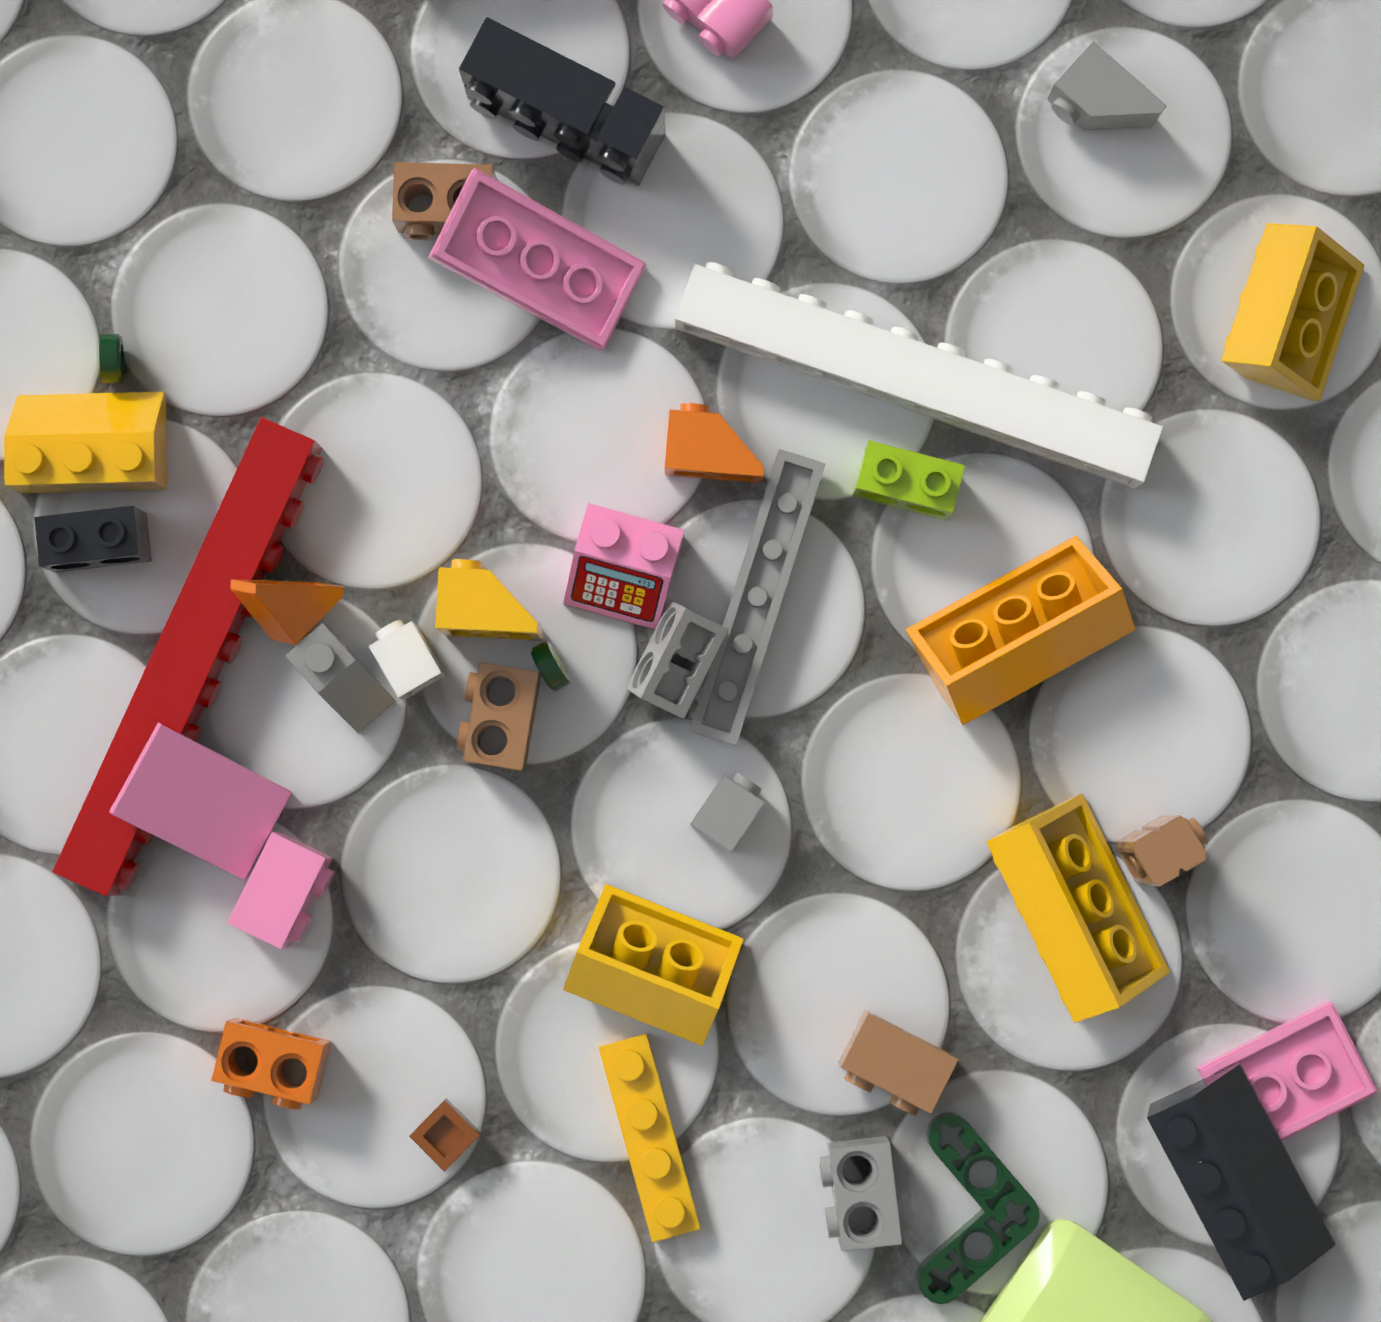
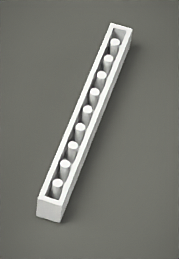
[675,262,1163,489]

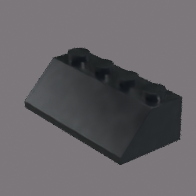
[1147,1062,1336,1301]

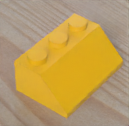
[1221,223,1365,402]
[4,392,167,494]
[563,884,744,1046]

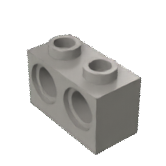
[626,600,729,719]
[819,1136,902,1251]

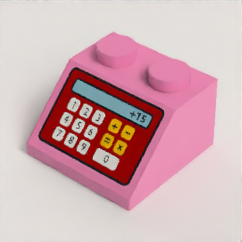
[563,503,684,630]

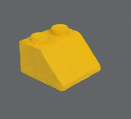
[435,559,544,641]

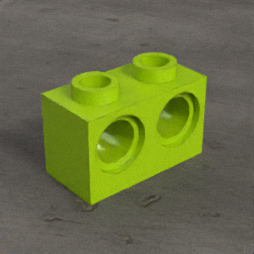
[852,440,965,521]

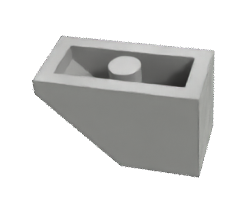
[1047,41,1167,130]
[285,623,396,733]

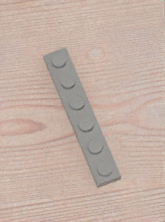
[689,449,826,746]

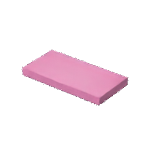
[428,168,646,351]

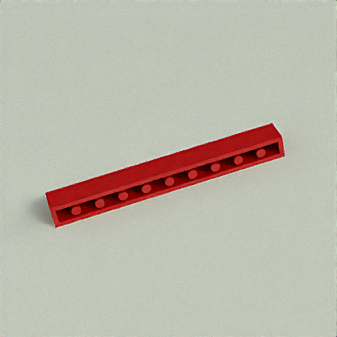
[52,417,324,897]

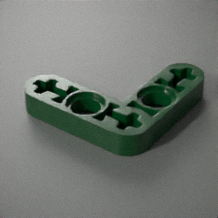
[916,1112,1040,1304]

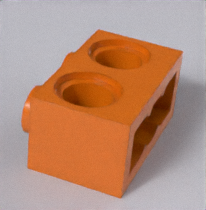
[211,1018,331,1110]

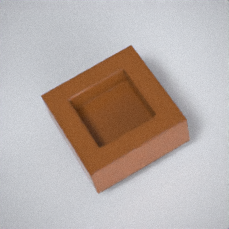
[409,1098,481,1172]

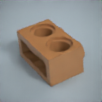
[392,162,497,240]
[457,662,542,772]

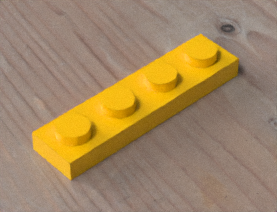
[598,1032,701,1243]

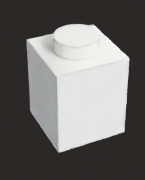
[369,619,446,700]

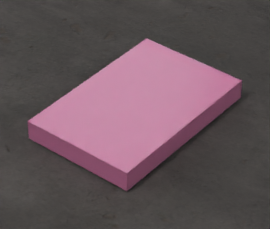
[109,722,292,880]
[1196,1001,1378,1141]

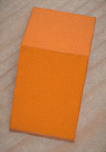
[230,579,344,645]

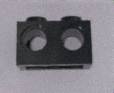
[34,506,152,573]

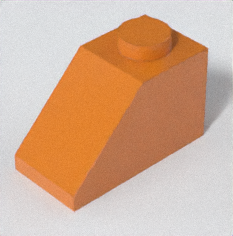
[664,403,764,484]

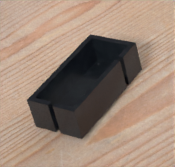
[459,17,666,186]

